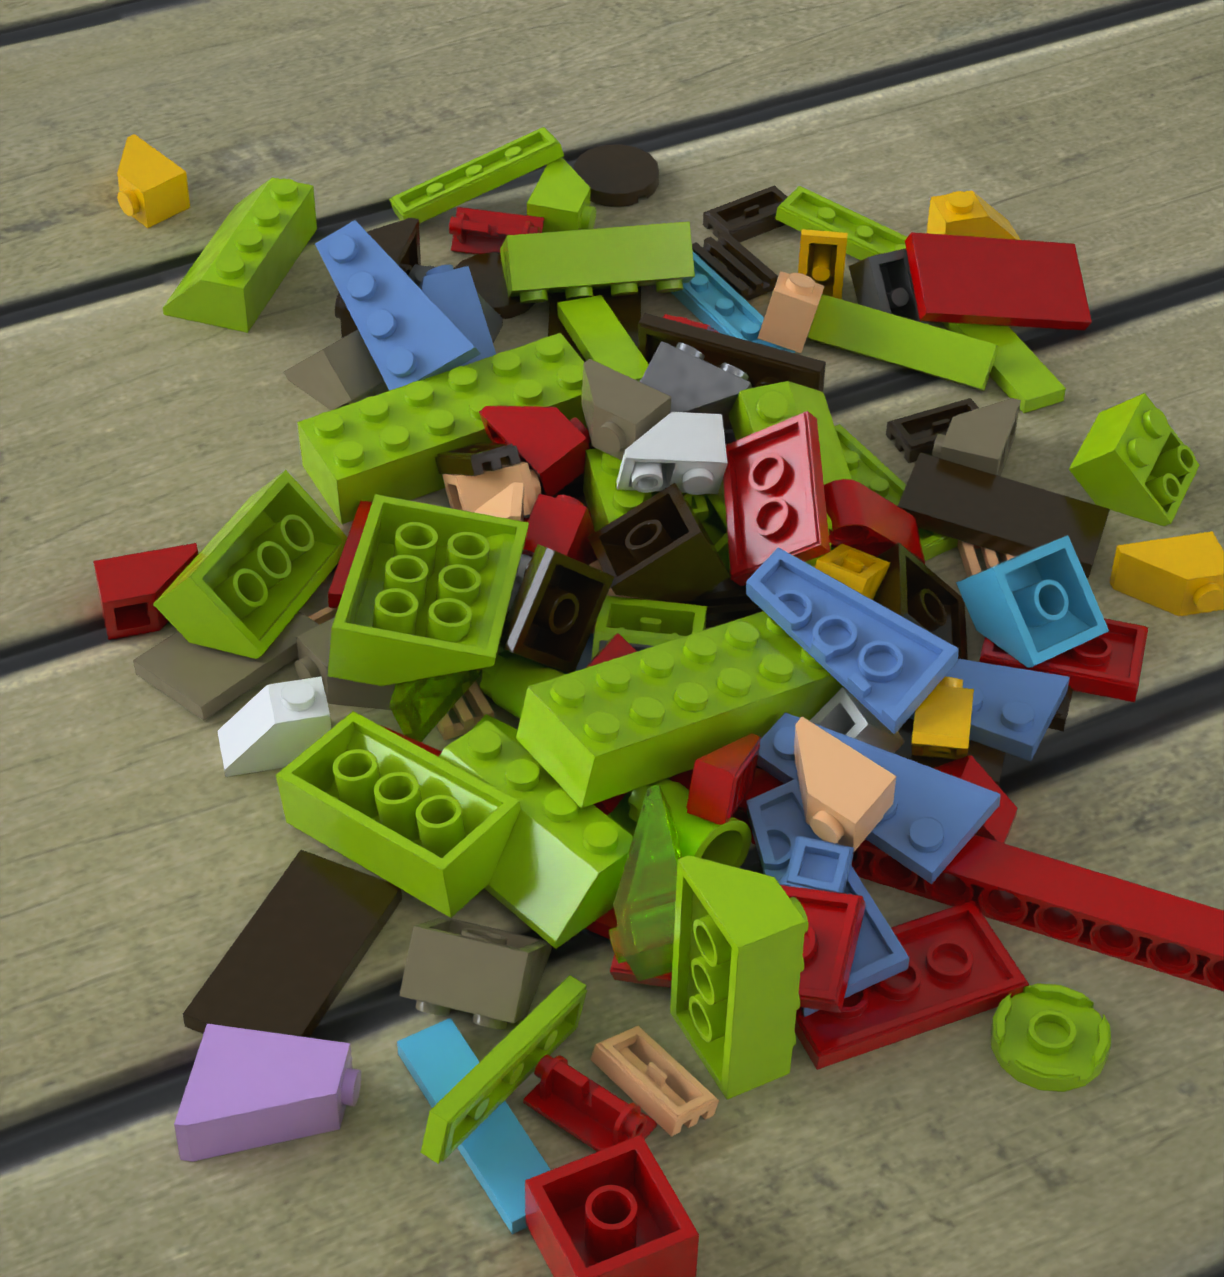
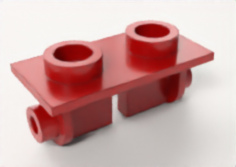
[449,207,545,254]
[523,1054,657,1152]

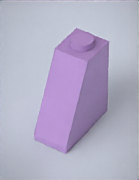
[174,1024,361,1162]

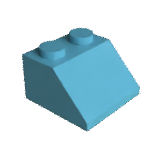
[956,535,1109,668]

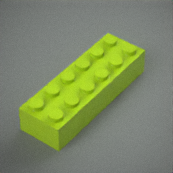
[297,333,587,524]
[516,611,846,808]

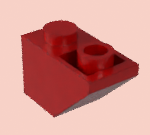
[522,493,598,565]
[93,543,198,640]

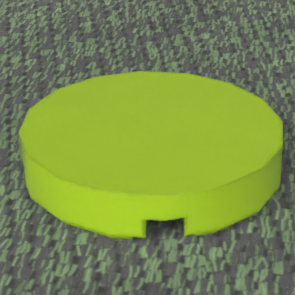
[990,983,1111,1092]

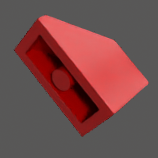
[479,406,591,497]

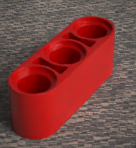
[824,479,925,565]

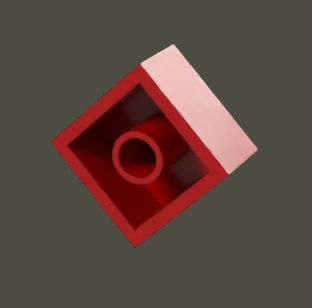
[525,1135,699,1277]

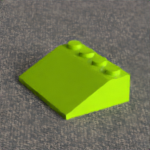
[328,494,529,686]

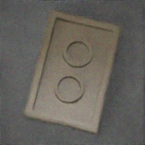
[133,611,319,721]

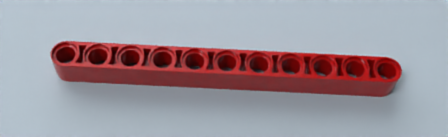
[668,768,1224,992]

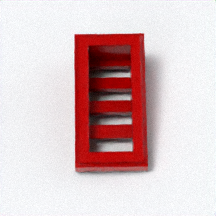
[686,733,761,825]

